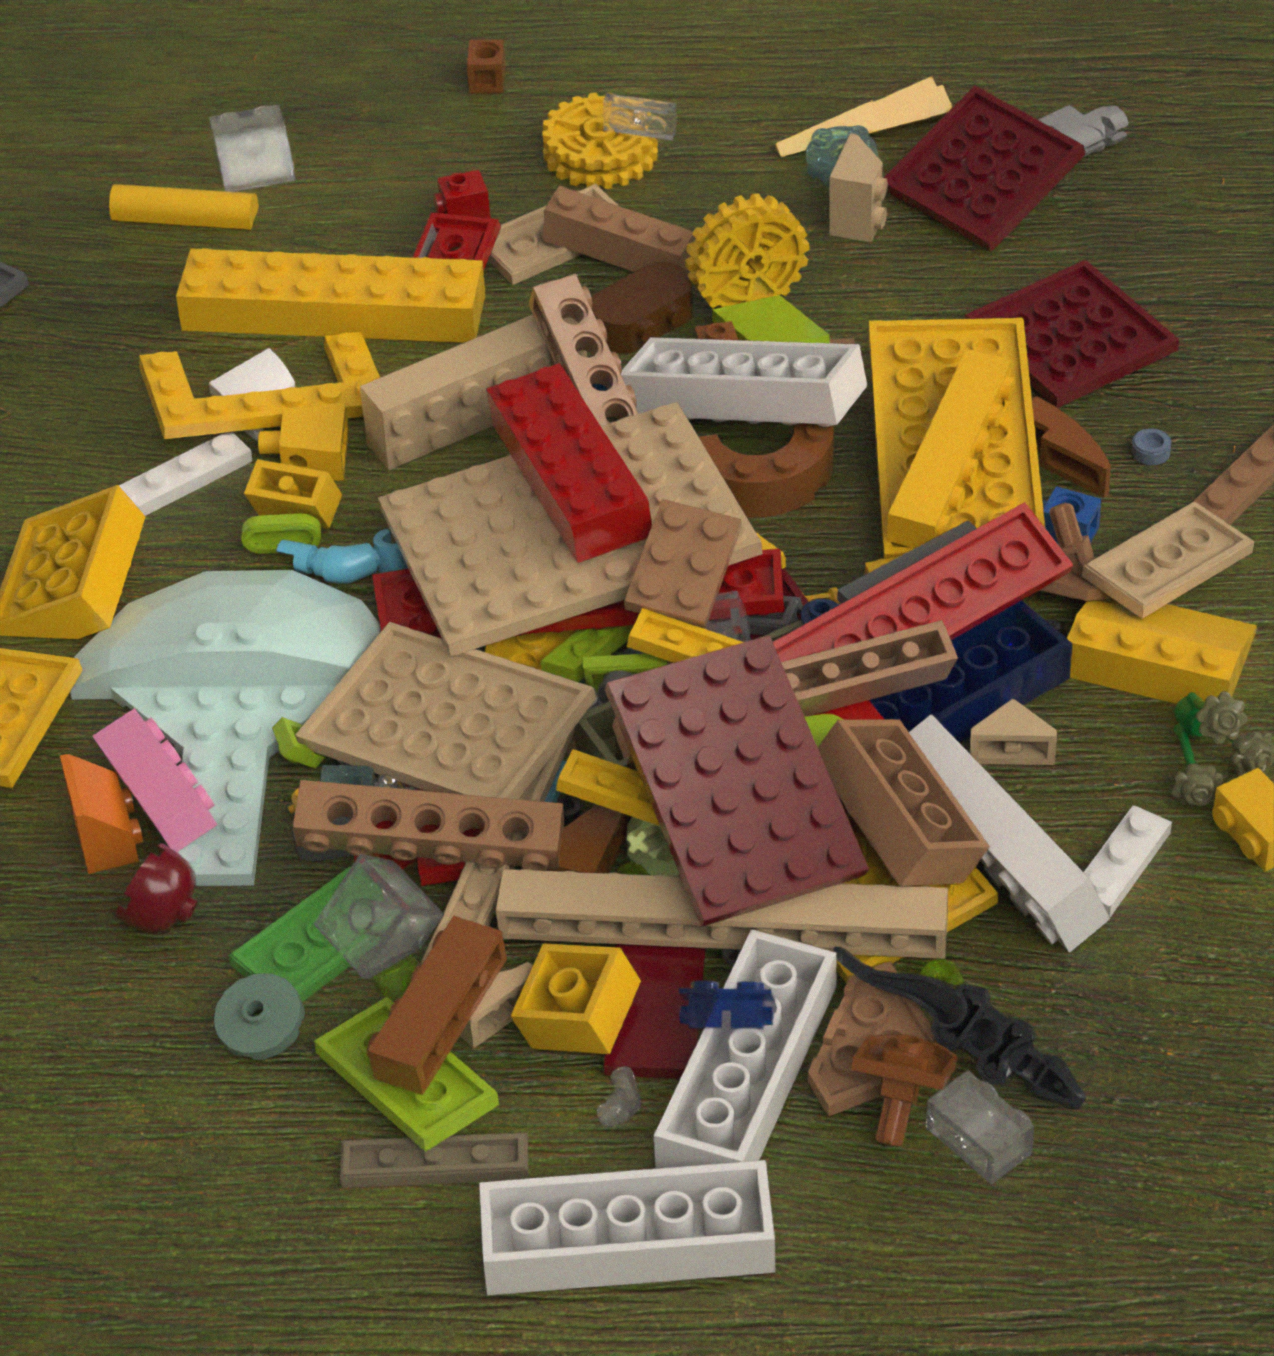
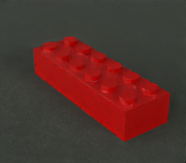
[486,363,652,563]

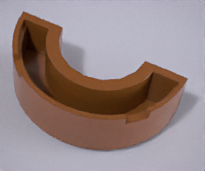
[698,423,834,517]

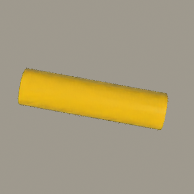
[109,184,259,230]

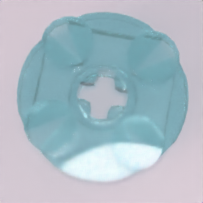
[806,125,878,189]

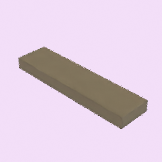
[340,1132,528,1188]

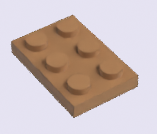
[624,499,741,629]

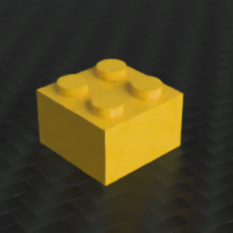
[510,944,641,1054]

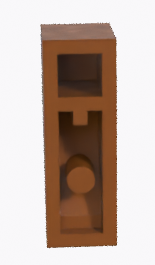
[546,804,632,874]

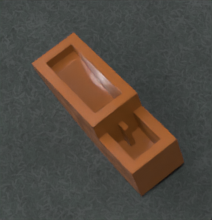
[1032,396,1111,498]

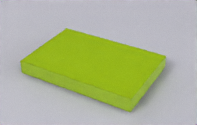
[712,295,830,343]

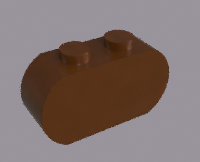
[591,262,693,353]

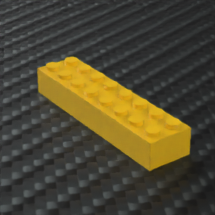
[176,248,485,343]

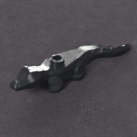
[833,946,1086,1110]

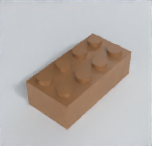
[818,720,990,886]

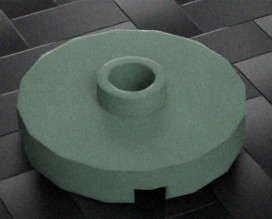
[214,973,305,1060]

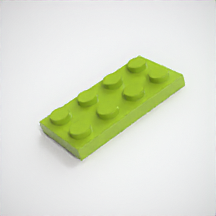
[314,997,499,1152]

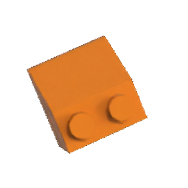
[60,754,143,874]

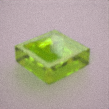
[374,955,419,1002]

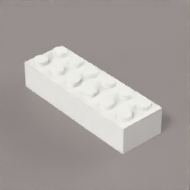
[621,338,867,427]
[909,714,1110,953]
[654,929,837,1169]
[479,1160,775,1295]

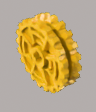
[542,93,658,189]
[685,194,810,308]

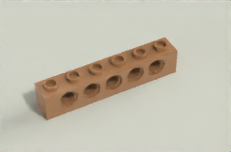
[529,274,638,426]
[293,780,564,871]

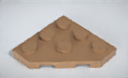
[808,961,937,1117]

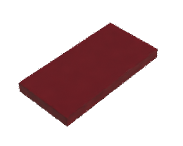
[604,944,706,1079]

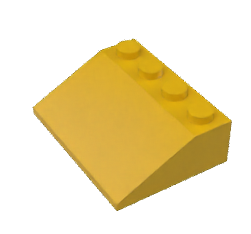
[0,485,146,639]
[1063,598,1257,704]

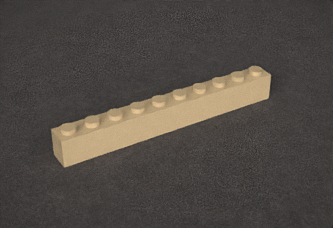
[496,869,948,959]

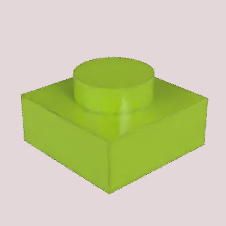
[272,717,325,769]

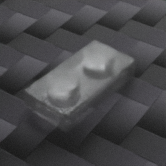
[603,93,676,141]

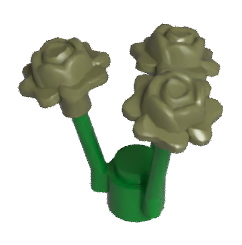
[1171,691,1274,806]

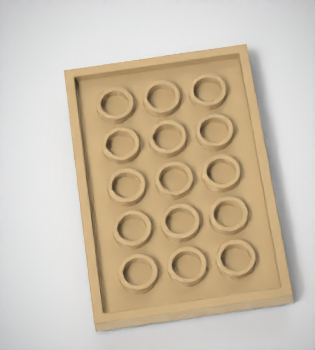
[295,622,596,799]

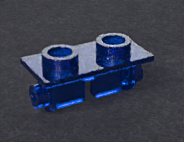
[679,981,776,1030]

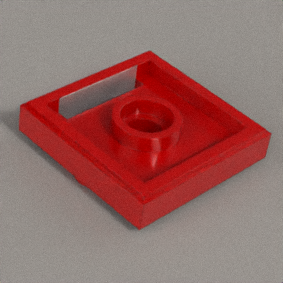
[412,212,501,272]

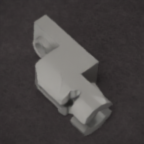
[1039,105,1128,157]

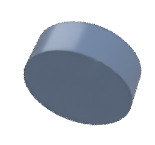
[1131,429,1171,465]

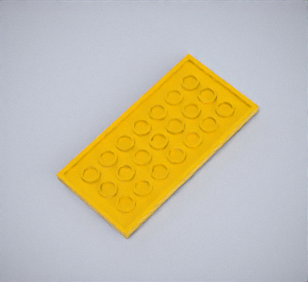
[868,318,1045,559]

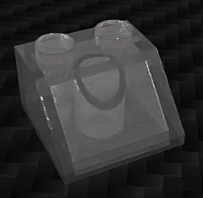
[209,104,296,192]
[313,854,444,979]

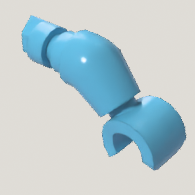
[276,528,408,584]

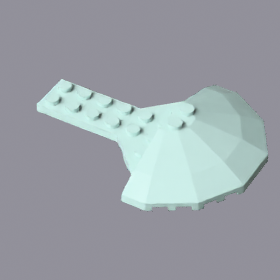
[70,570,381,886]

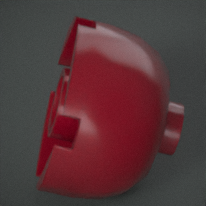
[115,843,199,933]

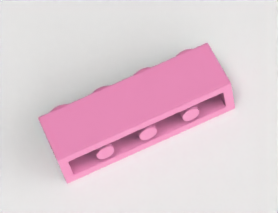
[93,708,217,852]

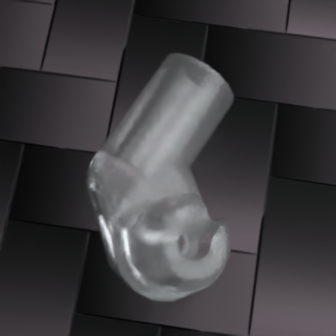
[597,1067,641,1128]

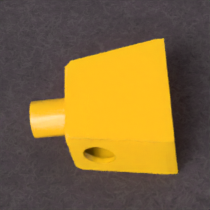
[258,402,349,481]

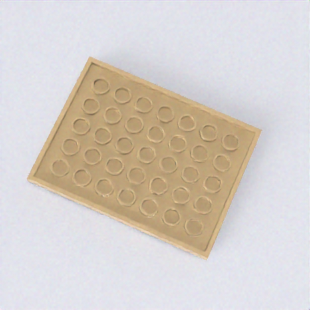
[378,402,763,657]

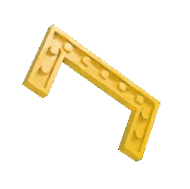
[139,332,380,439]
[556,608,744,826]

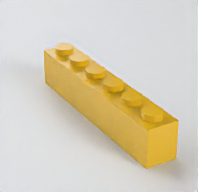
[887,348,1015,548]

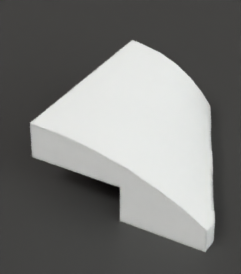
[209,348,295,441]

